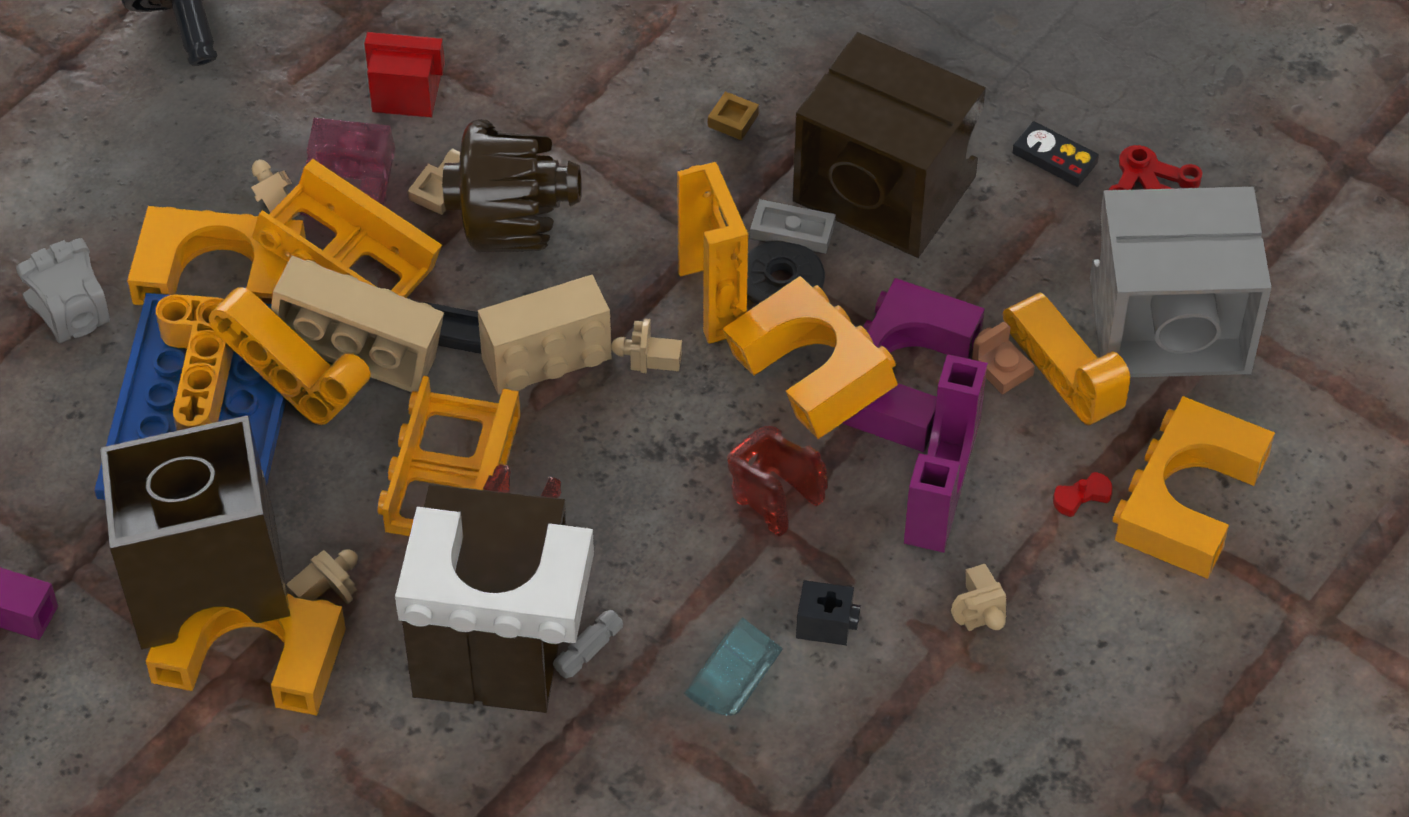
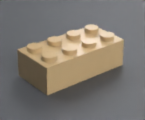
[271,256,444,392]

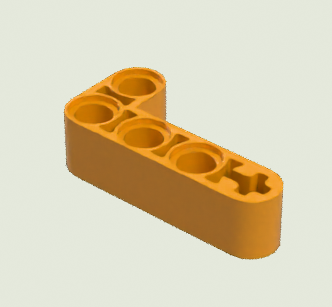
[209,287,371,425]
[1003,292,1130,425]
[156,294,234,431]

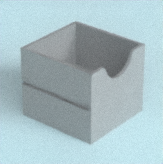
[1090,187,1271,377]

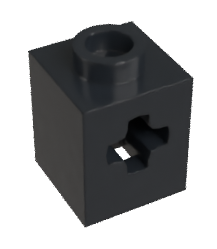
[796,580,861,646]

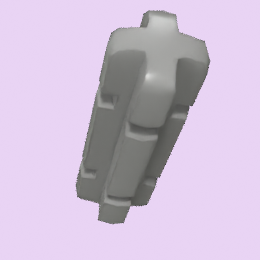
[553,610,623,678]

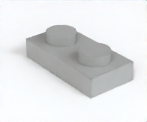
[750,199,836,254]

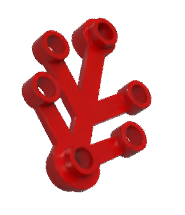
[1109,145,1202,190]

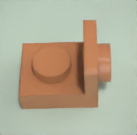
[972,321,1035,395]

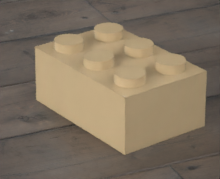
[478,274,612,395]

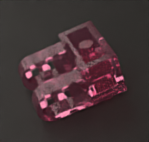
[299,117,395,217]

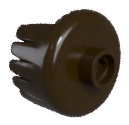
[442,119,582,252]

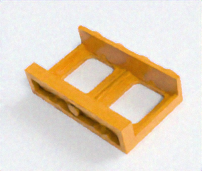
[252,158,442,298]
[677,162,748,344]
[377,376,520,536]

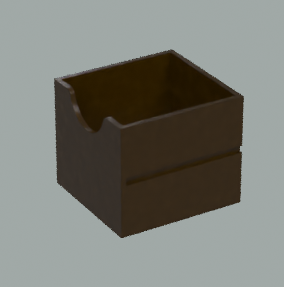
[792,32,986,259]
[100,415,290,650]
[402,484,566,713]

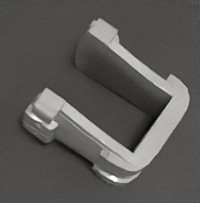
[16,238,110,344]

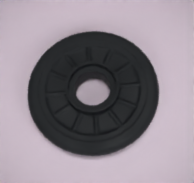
[747,241,825,305]

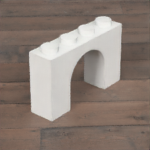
[395,507,594,644]

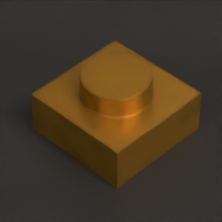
[708,91,759,140]

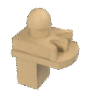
[251,159,300,219]
[611,319,682,373]
[286,549,358,604]
[951,564,1006,631]

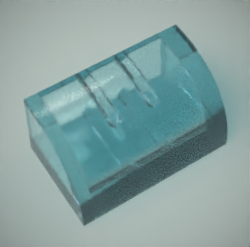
[684,617,783,716]

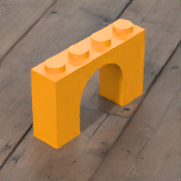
[127,206,306,305]
[722,276,898,439]
[1112,396,1275,579]
[146,593,346,716]

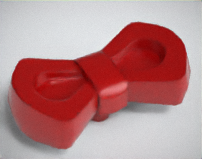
[1053,472,1113,517]

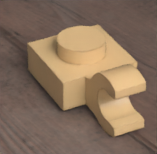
[408,148,460,215]

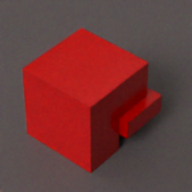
[364,32,445,118]

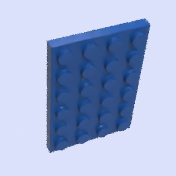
[94,293,286,500]

